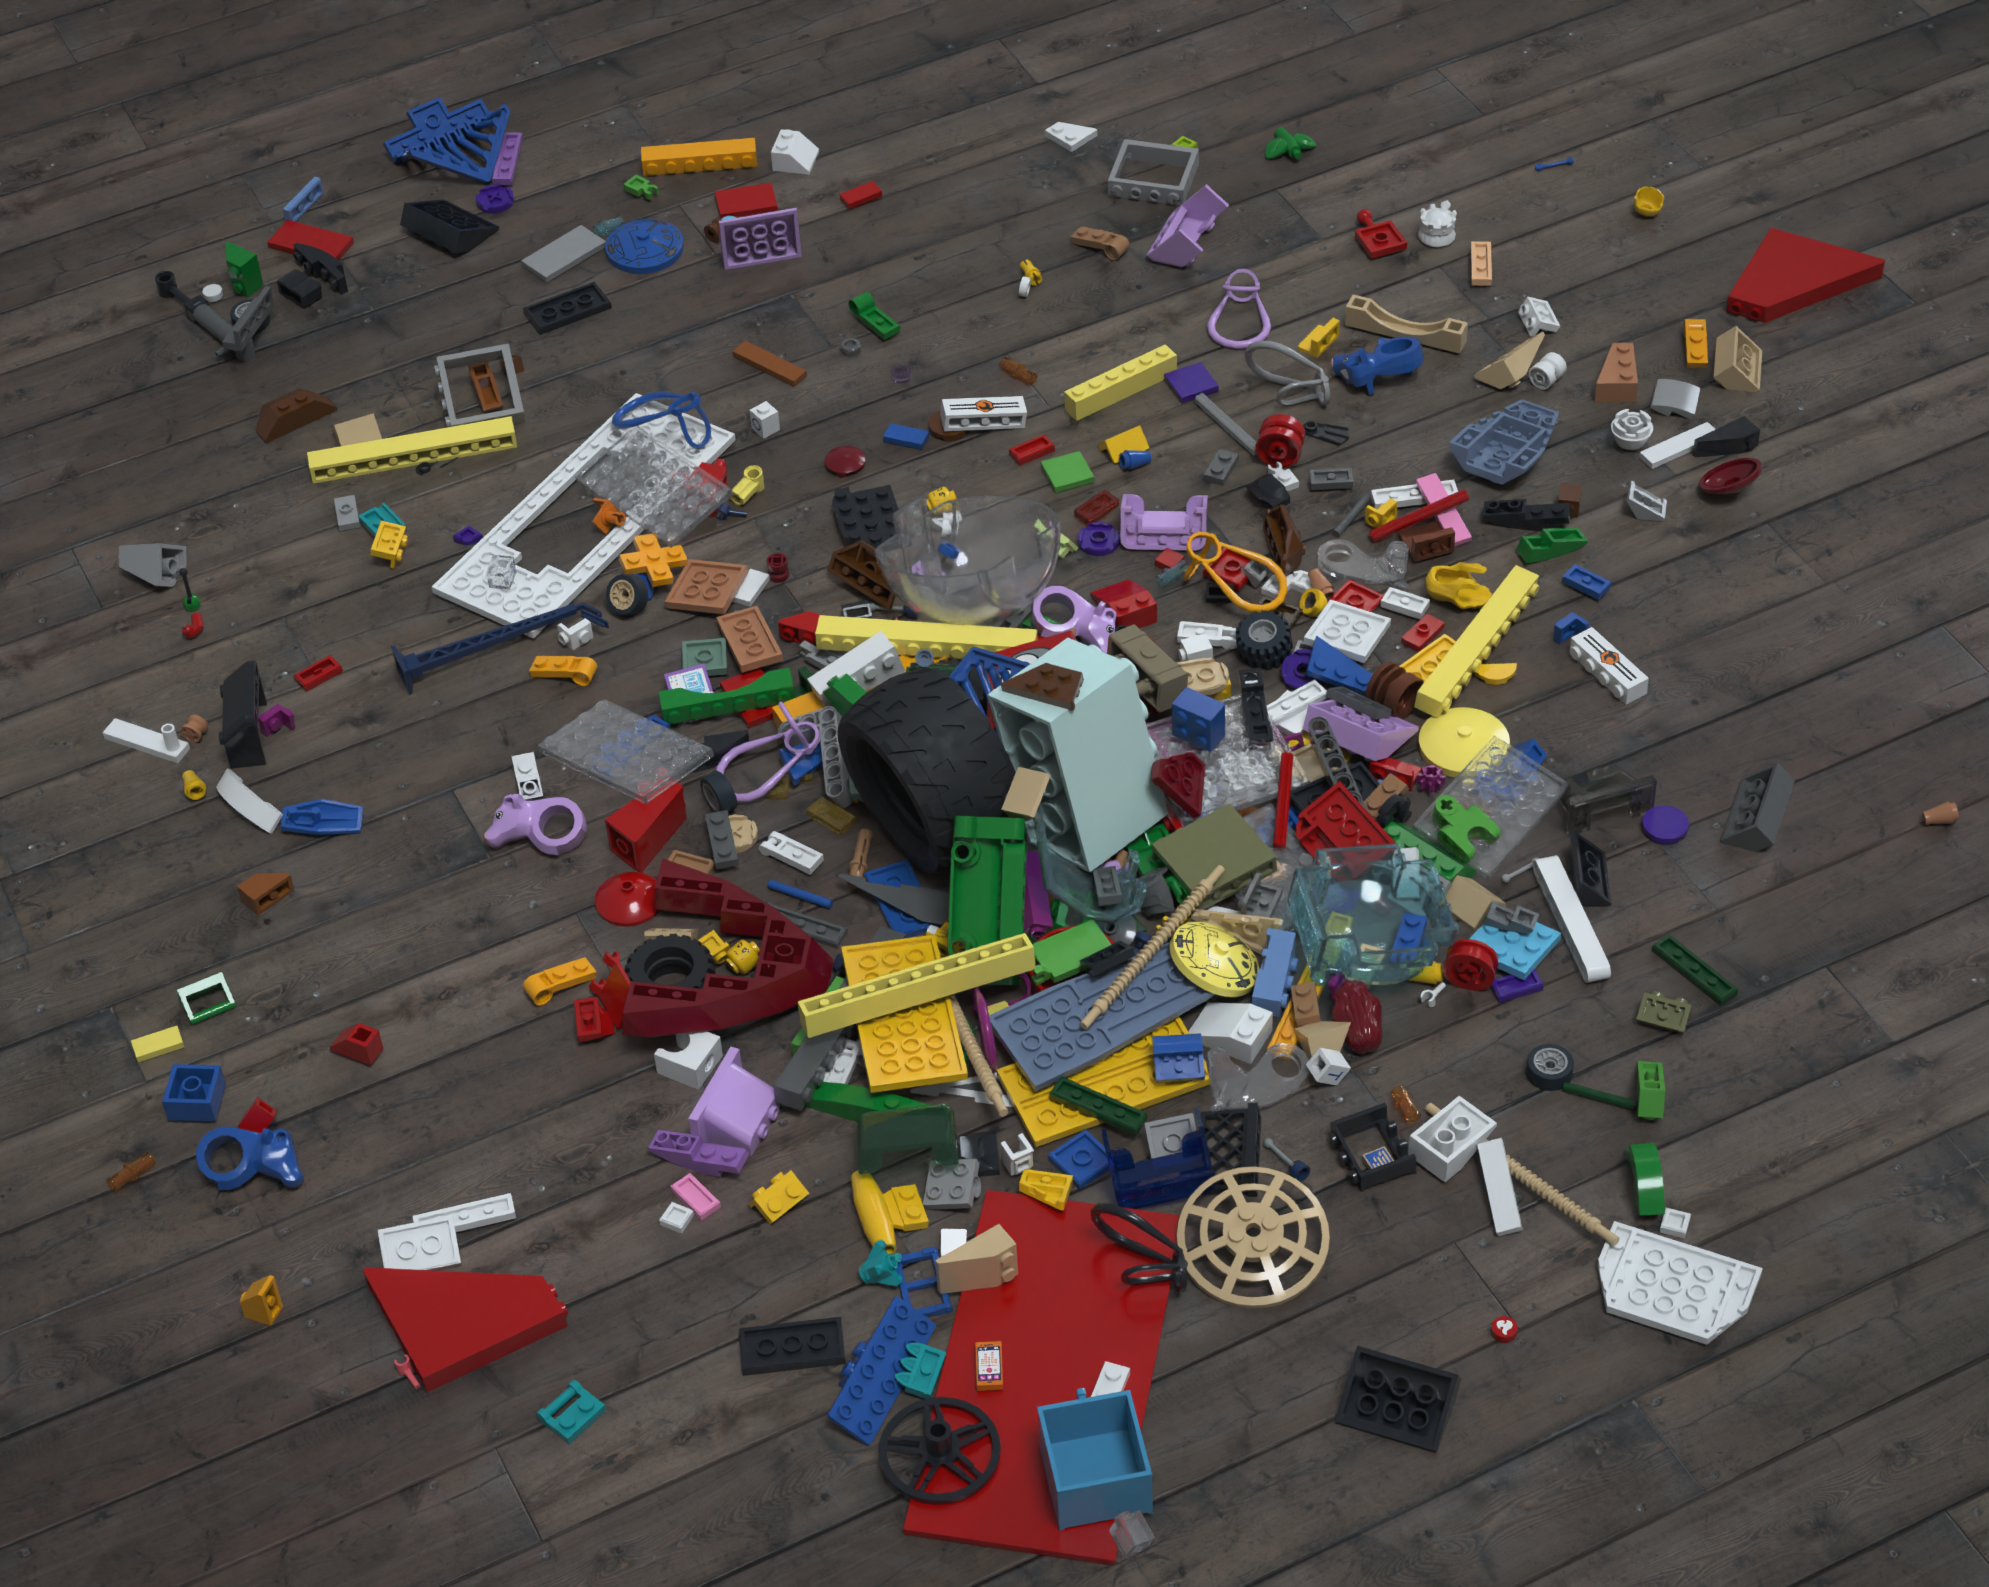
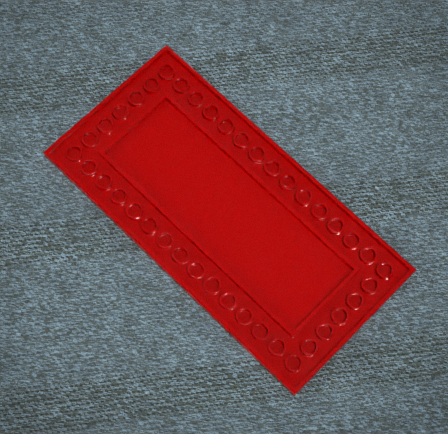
[903,1190,1180,1566]

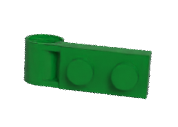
[848,292,900,340]

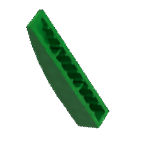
[804,1082,932,1141]

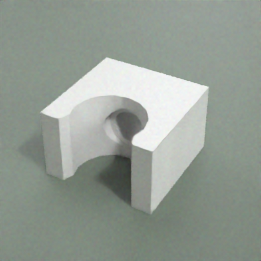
[654,1031,723,1090]

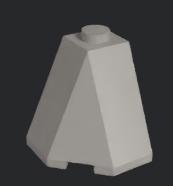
[118,543,187,587]

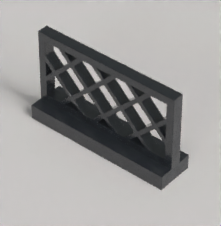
[1196,1102,1262,1197]

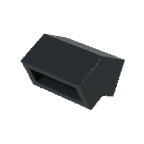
[1206,583,1234,603]
[841,600,872,619]

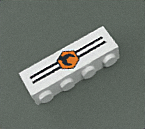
[940,396,1027,431]
[1570,627,1649,705]

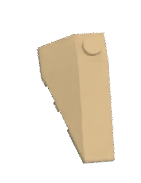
[1474,332,1545,389]

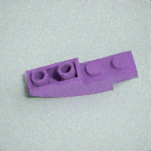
[648,1130,749,1177]

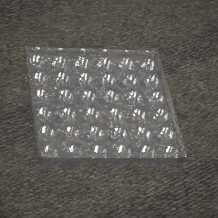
[1146,694,1310,827]

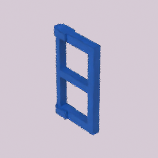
[896,1247,953,1317]

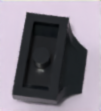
[1246,474,1290,509]
[959,1130,1000,1177]

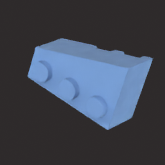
[1252,928,1299,1017]

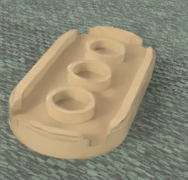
[1177,658,1229,695]

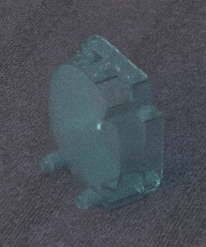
[1287,844,1459,986]

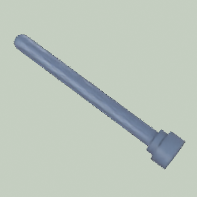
[915,649,933,667]

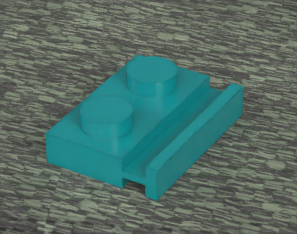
[358,503,407,538]

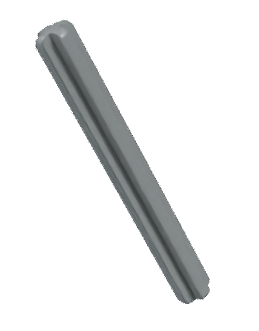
[1195,393,1257,456]

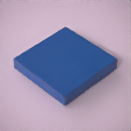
[1048,1129,1118,1190]

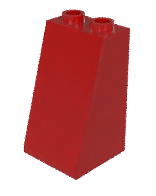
[605,776,687,872]

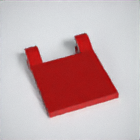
[589,951,631,1030]

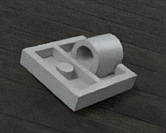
[923,1159,981,1210]

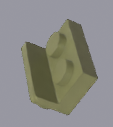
[1636,991,1692,1034]

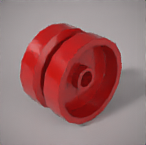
[1256,414,1305,468]

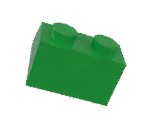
[225,242,264,298]

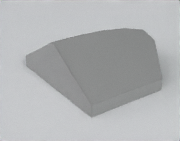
[1627,481,1667,521]

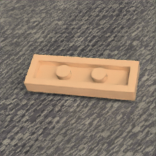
[1471,241,1492,286]

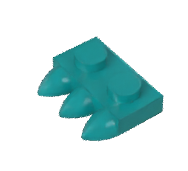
[895,1343,946,1399]

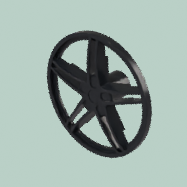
[879,1397,1001,1504]

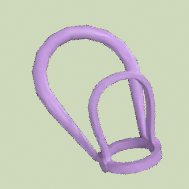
[1207,269,1271,349]

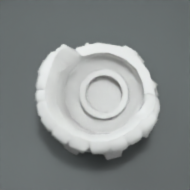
[1418,200,1457,248]

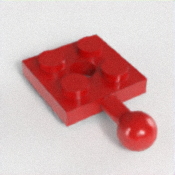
[1355,209,1407,259]

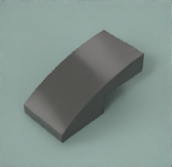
[1484,902,1539,933]

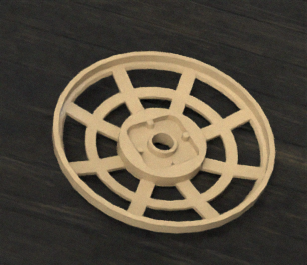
[1177,1167,1330,1308]

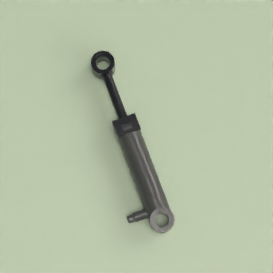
[155,271,255,361]

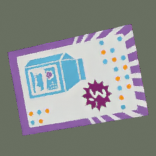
[664,664,713,725]

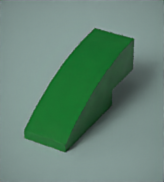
[1516,527,1588,563]

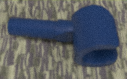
[717,503,747,520]

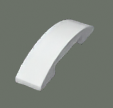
[216,768,283,833]

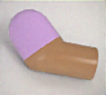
[1099,850,1128,875]

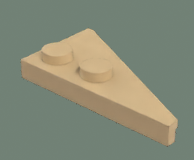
[1191,909,1284,955]

